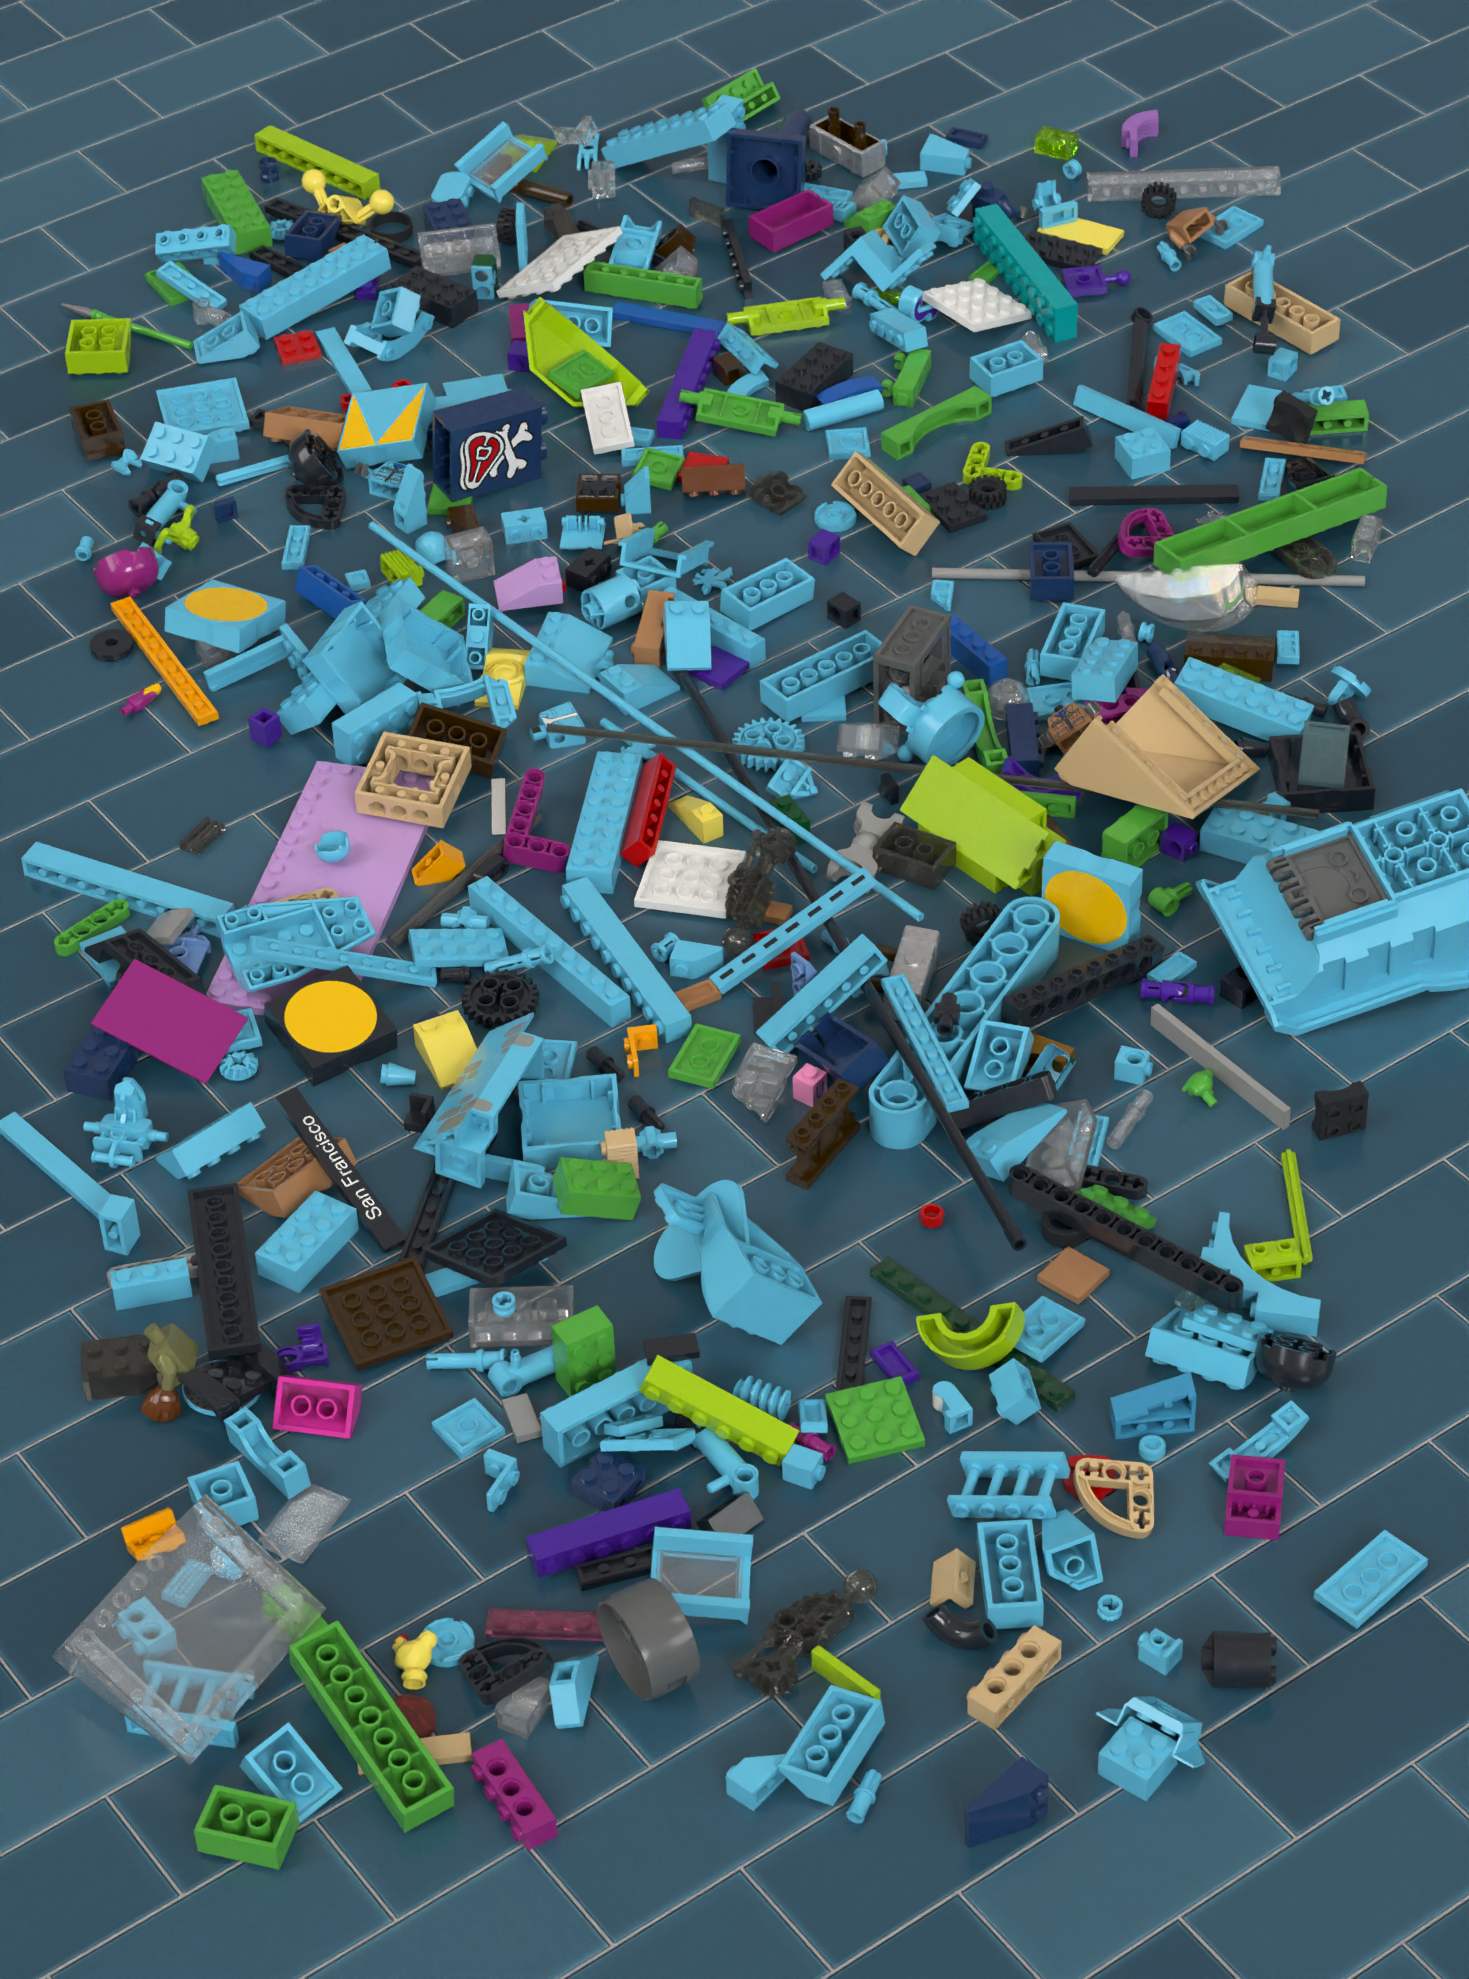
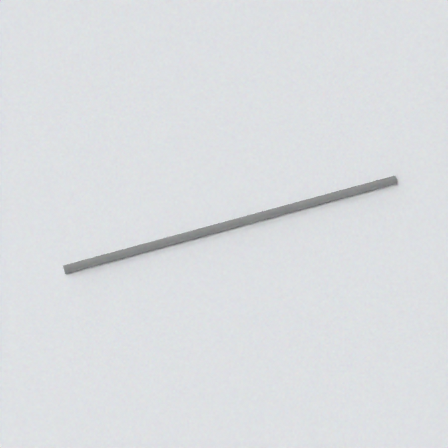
[932,568,1365,587]

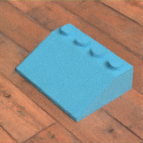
[524,612,613,694]
[1145,1307,1258,1390]

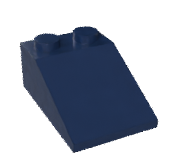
[284,210,342,262]
[1029,542,1074,601]
[965,1757,1049,1848]

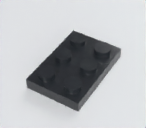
[918,482,987,533]

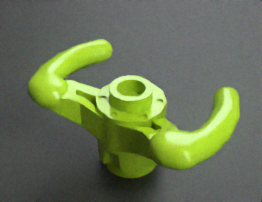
[154,505,200,554]

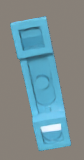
[1209,1400,1309,1483]

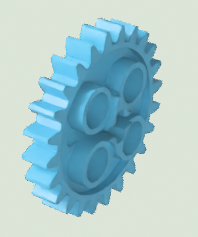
[732,717,805,772]

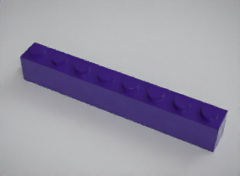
[657,329,721,440]

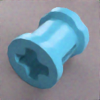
[650,932,680,962]

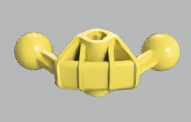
[302,169,394,225]

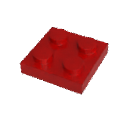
[273,330,322,365]

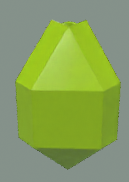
[523,297,650,408]

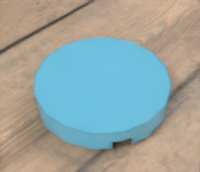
[815,501,856,532]
[423,1618,476,1668]

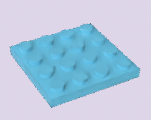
[156,377,250,435]

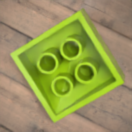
[65,318,131,375]

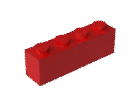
[1147,343,1181,421]

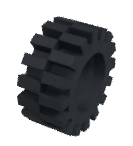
[1141,181,1177,220]
[496,207,517,244]
[969,475,1007,511]
[960,901,1001,945]

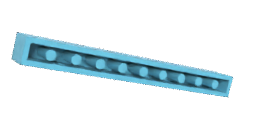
[21,842,235,938]
[468,876,631,1028]
[560,877,692,1043]

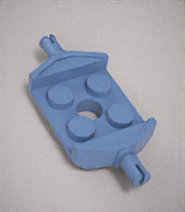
[162,923,211,974]

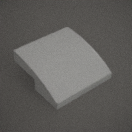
[146,908,195,945]

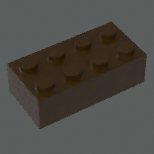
[408,702,507,779]

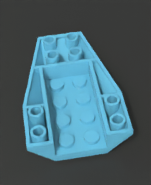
[216,896,376,992]

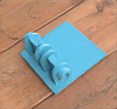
[560,515,606,550]

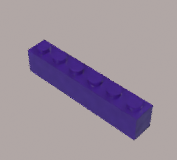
[526,1488,692,1578]

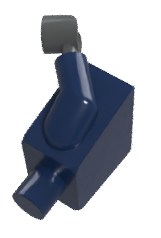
[969,181,1029,219]

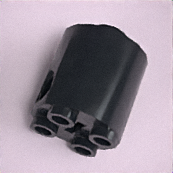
[1201,1630,1277,1689]

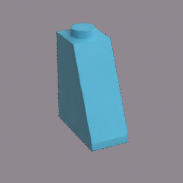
[920,134,972,176]

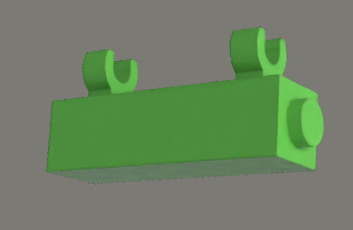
[881,349,932,408]

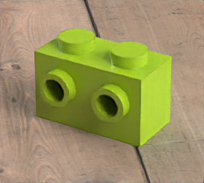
[1243,1238,1302,1282]

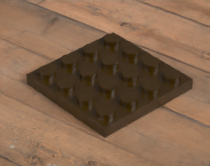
[319,1256,454,1372]

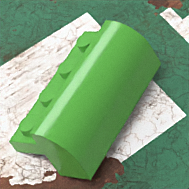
[701,68,781,121]

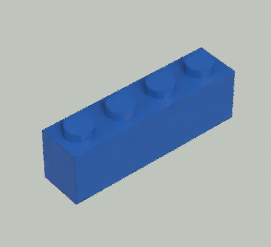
[294,565,368,619]
[951,615,1007,688]

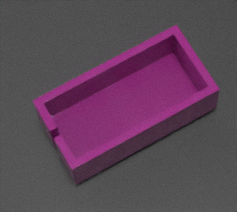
[749,189,834,252]

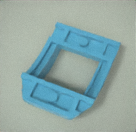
[416,674,517,728]

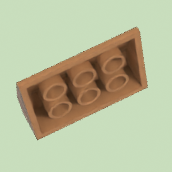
[263,406,346,451]
[237,1137,357,1218]

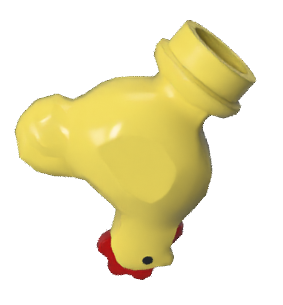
[392,1630,437,1690]

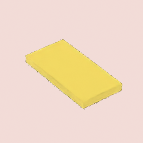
[1037,213,1124,255]

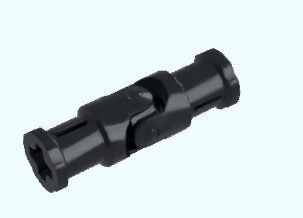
[128,470,184,516]

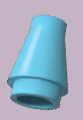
[380,1062,416,1086]

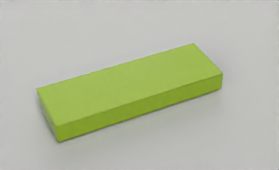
[811,1645,880,1700]

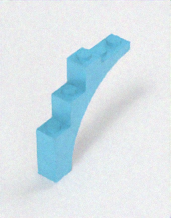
[1200,1212,1321,1337]

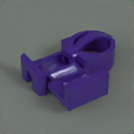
[275,1323,329,1373]

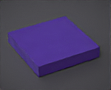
[688,646,749,690]

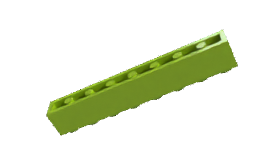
[254,125,380,200]

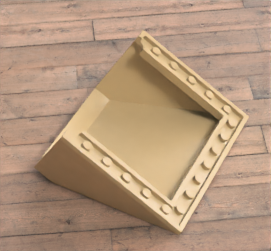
[1054,674,1260,819]

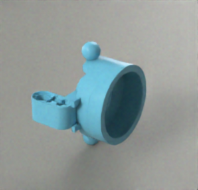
[878,671,985,766]

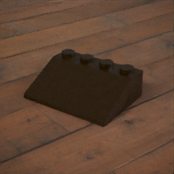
[1184,631,1276,682]

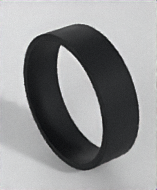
[370,211,413,243]

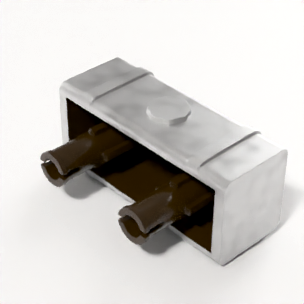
[810,106,885,178]
[869,925,940,1021]

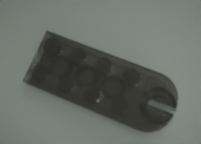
[1272,535,1338,579]

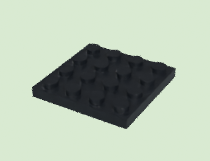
[422,1208,567,1288]

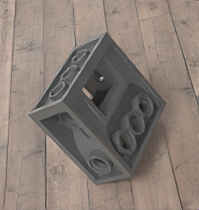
[873,605,951,735]

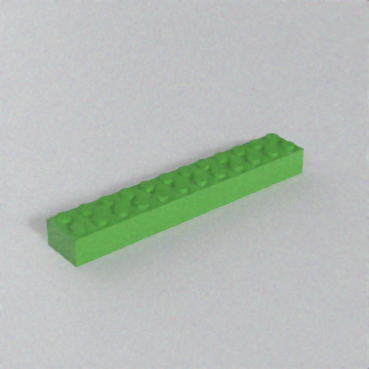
[1154,468,1387,584]

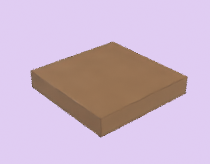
[1037,1246,1110,1305]

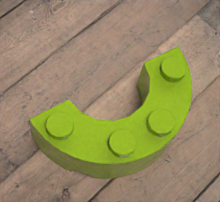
[916,1302,1026,1370]

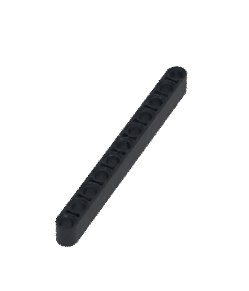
[1009,1164,1244,1311]

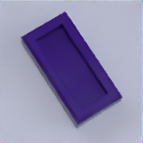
[870,1341,920,1386]

